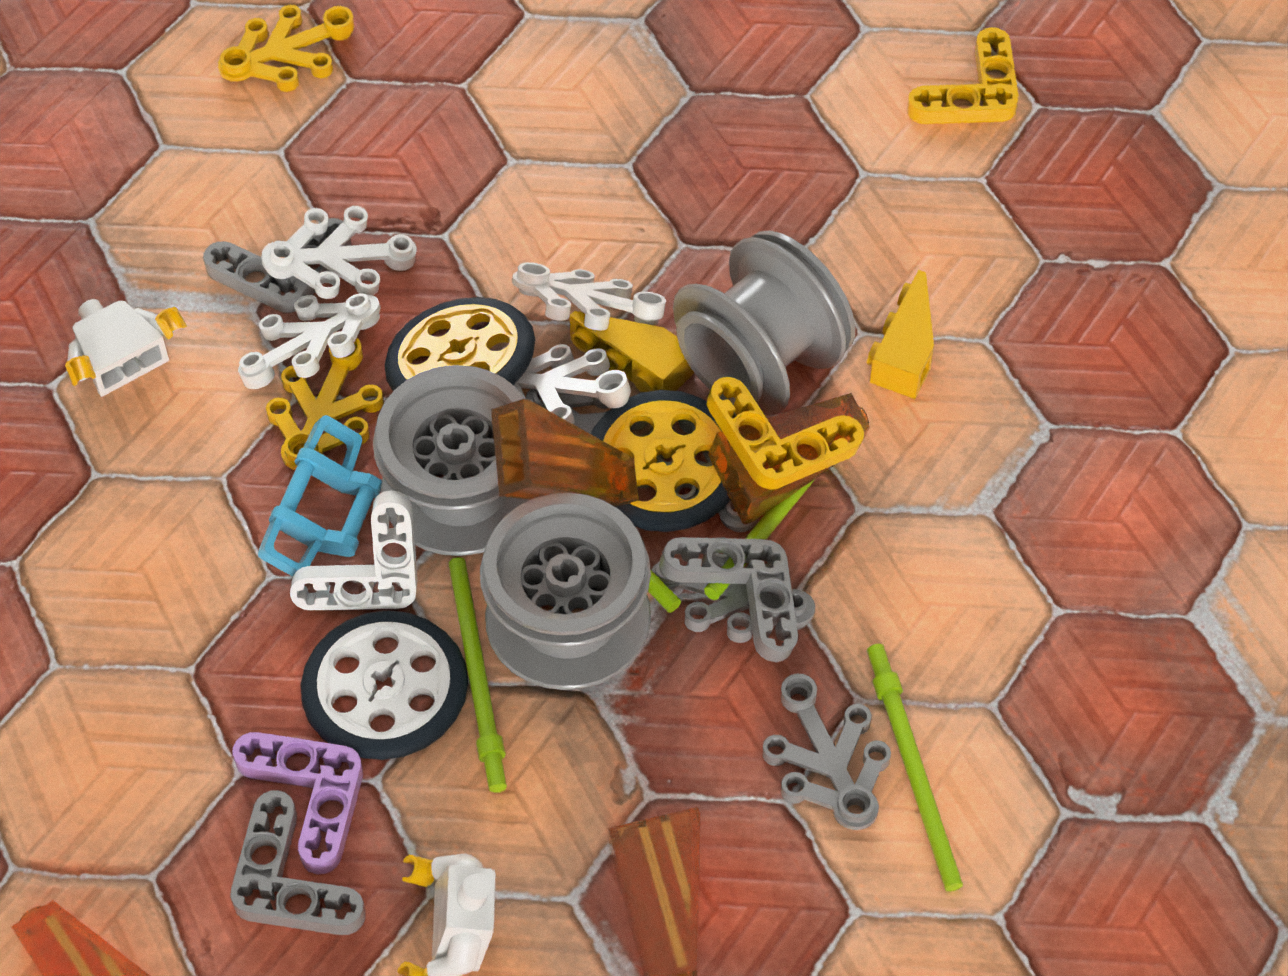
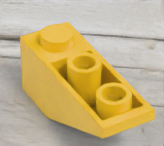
[867,269,934,399]
[569,311,694,393]

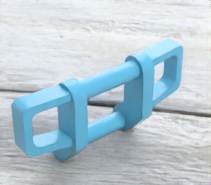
[258,415,382,577]

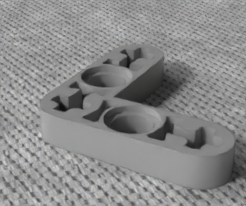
[203,218,351,313]
[659,537,798,662]
[230,790,366,935]

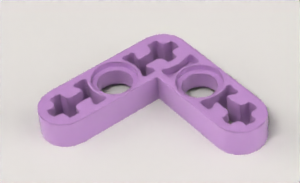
[232,732,363,874]

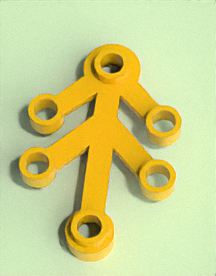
[218,5,354,92]
[266,338,384,470]

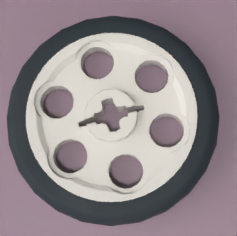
[300,611,468,760]

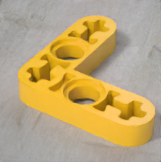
[907,27,1019,124]
[707,377,864,490]

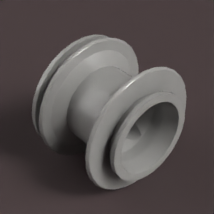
[673,230,855,415]
[373,365,542,556]
[480,493,651,690]

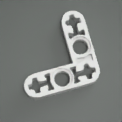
[290,490,418,610]

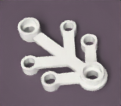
[261,206,417,299]
[512,262,666,331]
[238,293,381,389]
[514,344,631,432]

